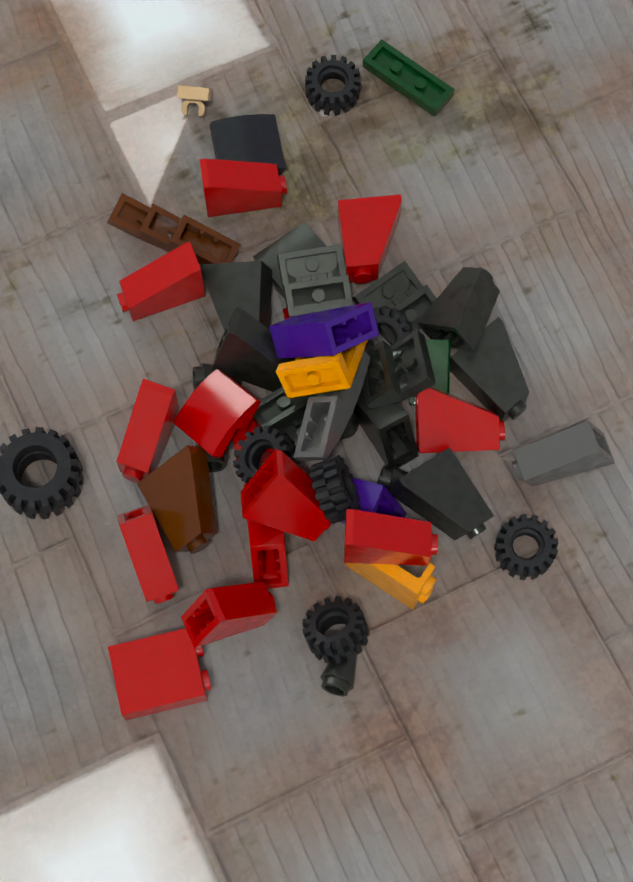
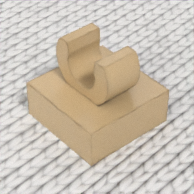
[177,85,213,116]

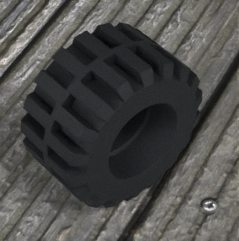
[0,427,84,519]

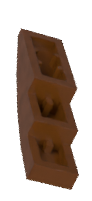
[107,193,240,264]

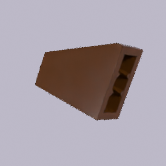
[137,445,217,554]

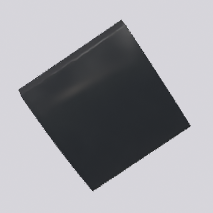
[209,114,286,175]

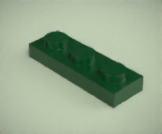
[362,39,455,116]

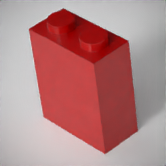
[108,628,212,720]

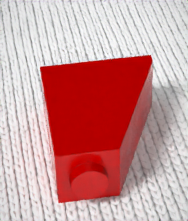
[199,158,287,217]
[337,194,402,284]
[116,242,205,321]
[116,379,180,483]
[415,387,505,453]
[241,449,331,542]
[244,484,289,589]
[117,505,179,604]
[344,509,438,566]
[181,582,278,648]

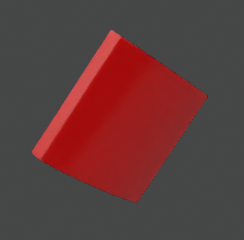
[173,369,261,458]

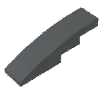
[293,351,371,461]

